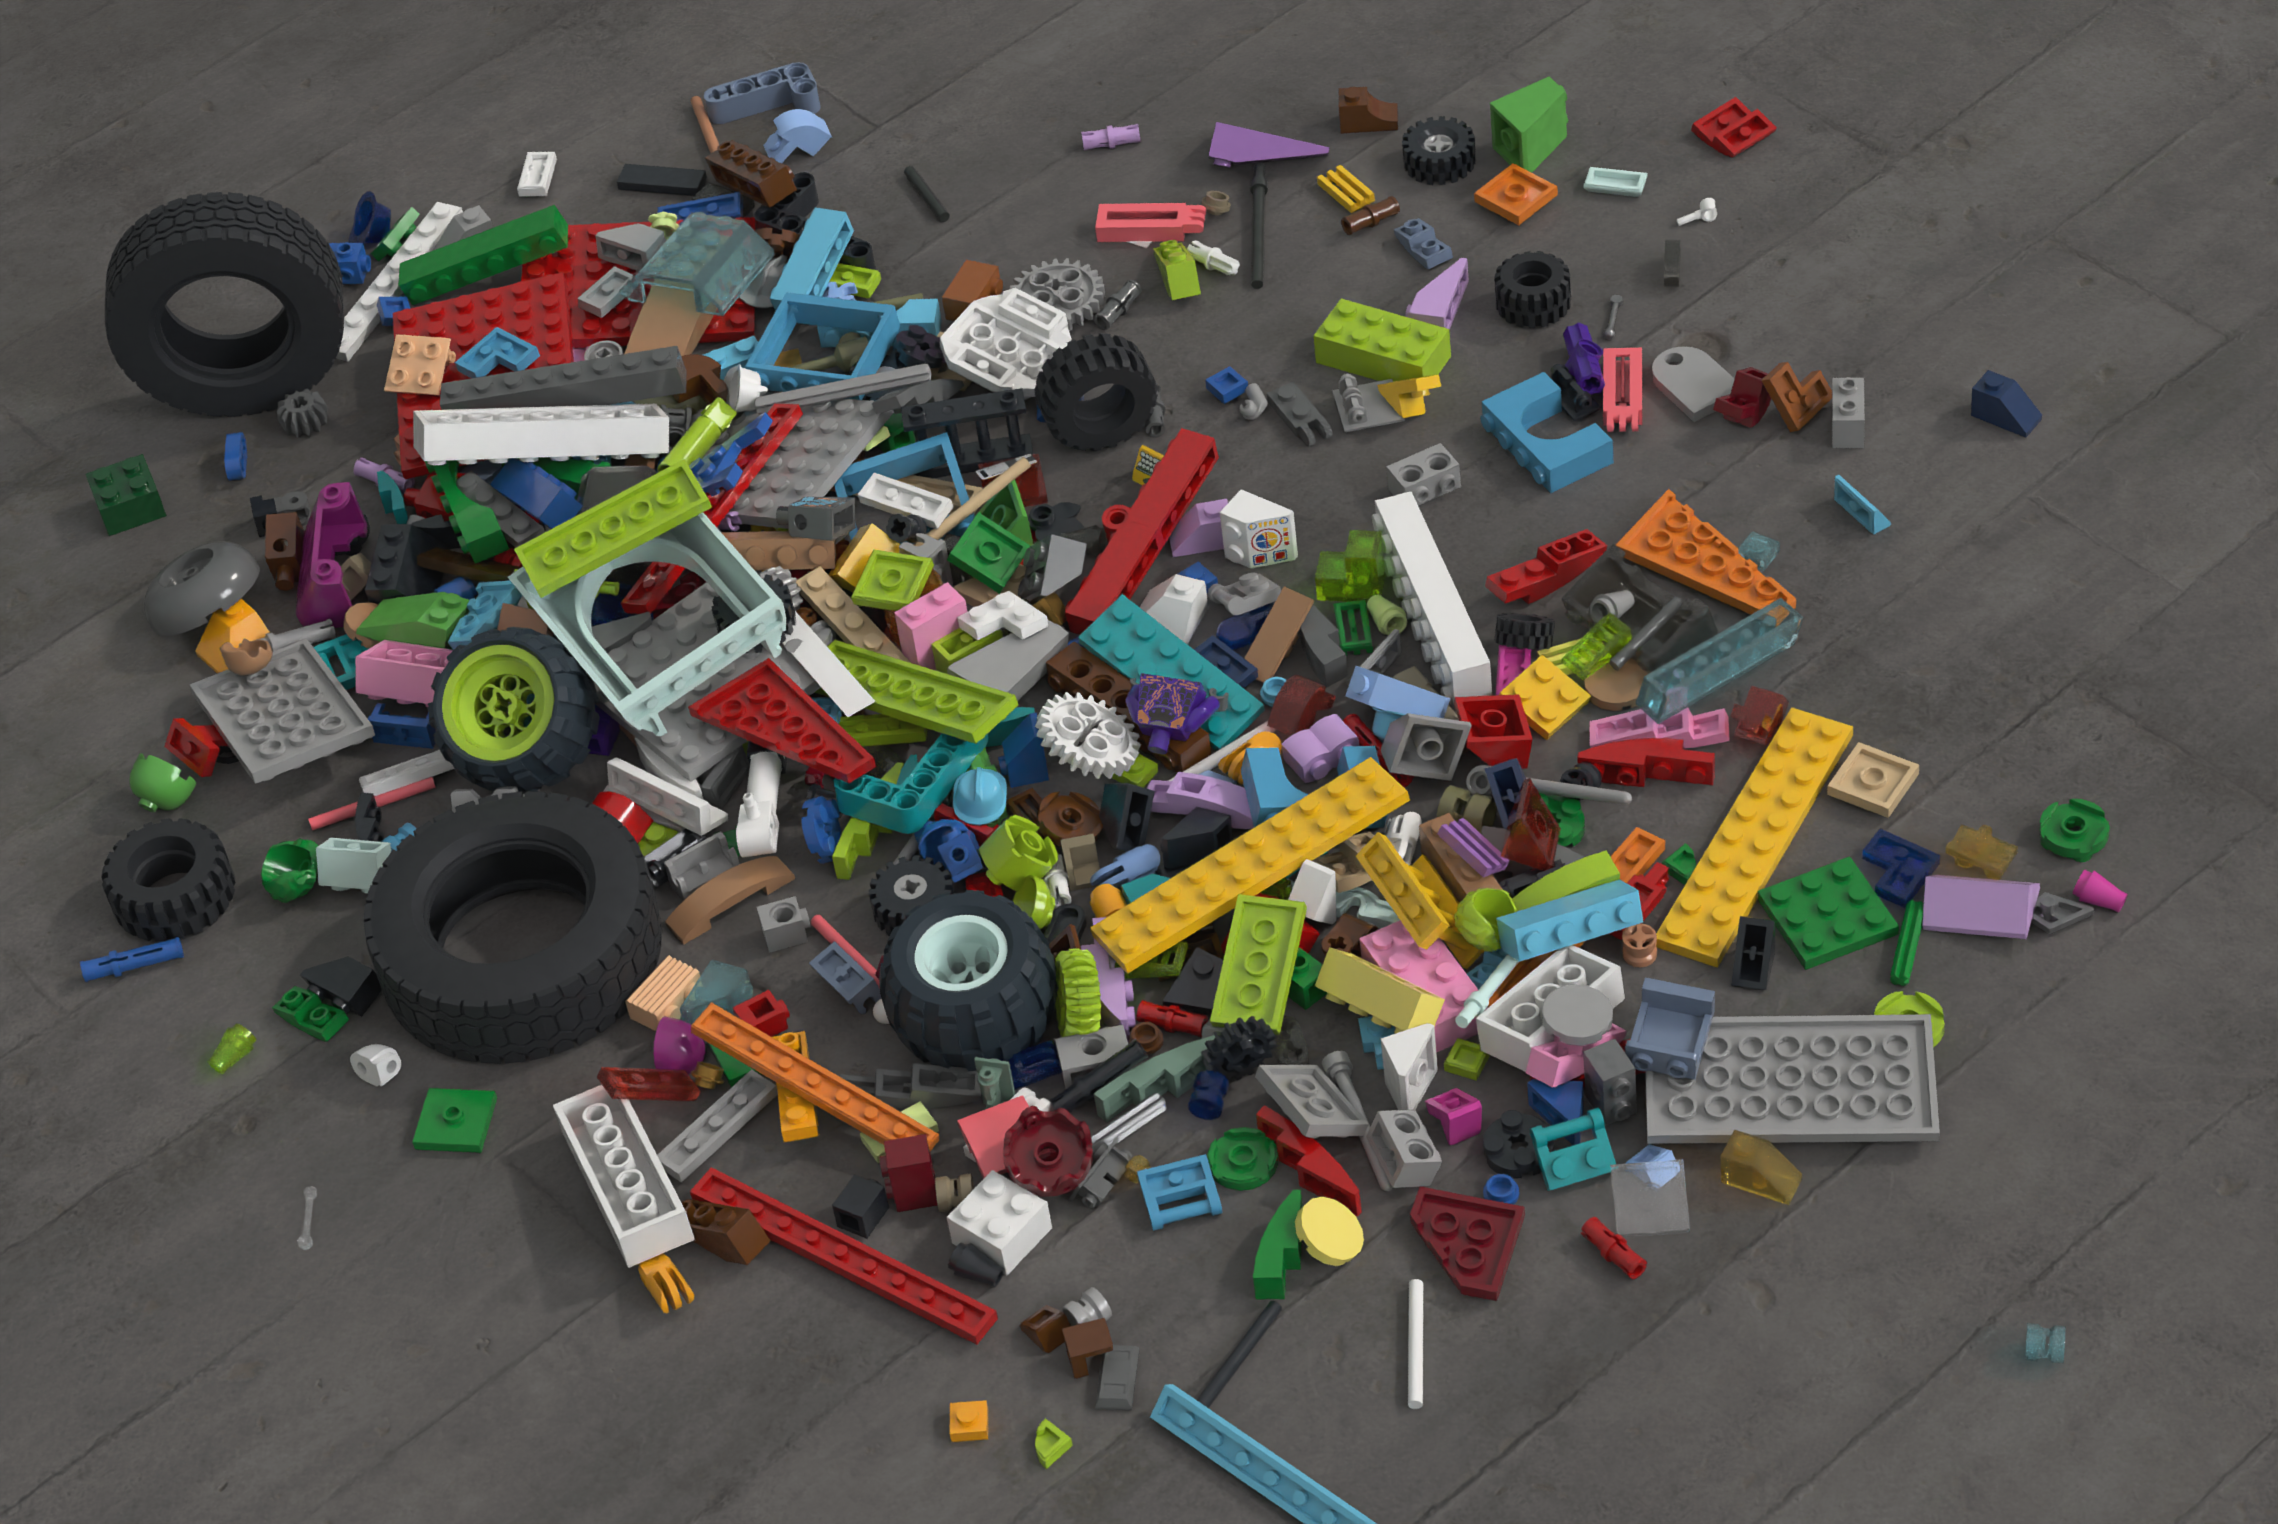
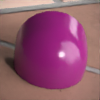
[654,1016,706,1079]

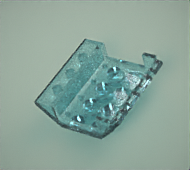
[619,212,775,316]

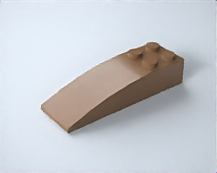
[624,230,741,356]

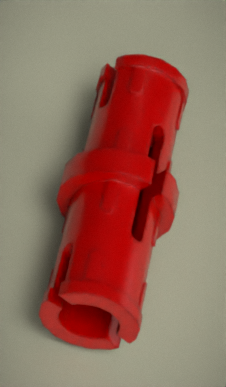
[1136,1000,1209,1038]
[1581,1217,1647,1279]

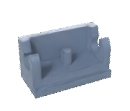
[809,941,881,1014]

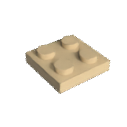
[1827,742,1919,818]

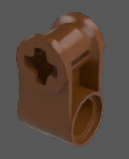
[1322,913,1378,963]

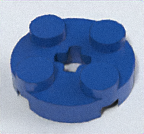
[801,796,843,864]

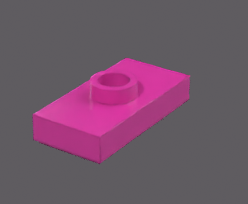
[1495,645,1531,695]

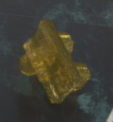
[1946,824,2018,880]

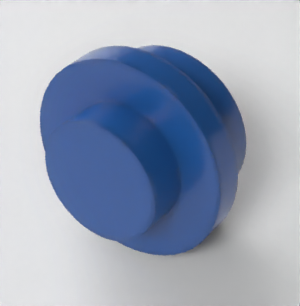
[1483,1174,1519,1204]

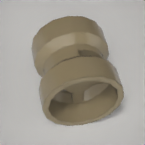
[935,1173,974,1212]

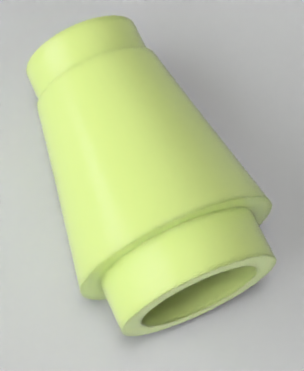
[1367,595,1407,635]

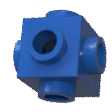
[329,242,371,284]

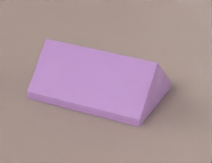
[1922,875,2040,939]

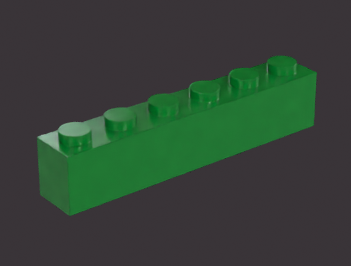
[398,205,568,306]

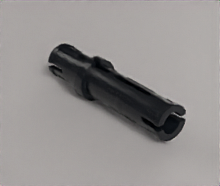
[1050,1039,1148,1113]

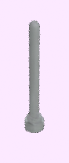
[1480,765,1632,805]
[1322,1051,1392,1191]

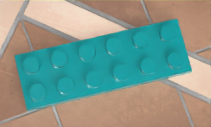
[1078,594,1265,751]

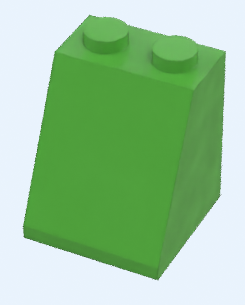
[1490,77,1568,173]

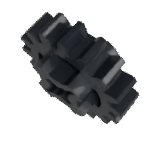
[1201,1016,1277,1082]

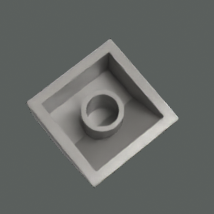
[1381,713,1472,781]

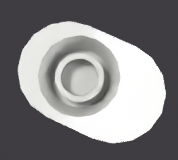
[724,364,768,412]

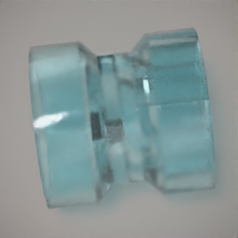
[2025,1323,2066,1363]

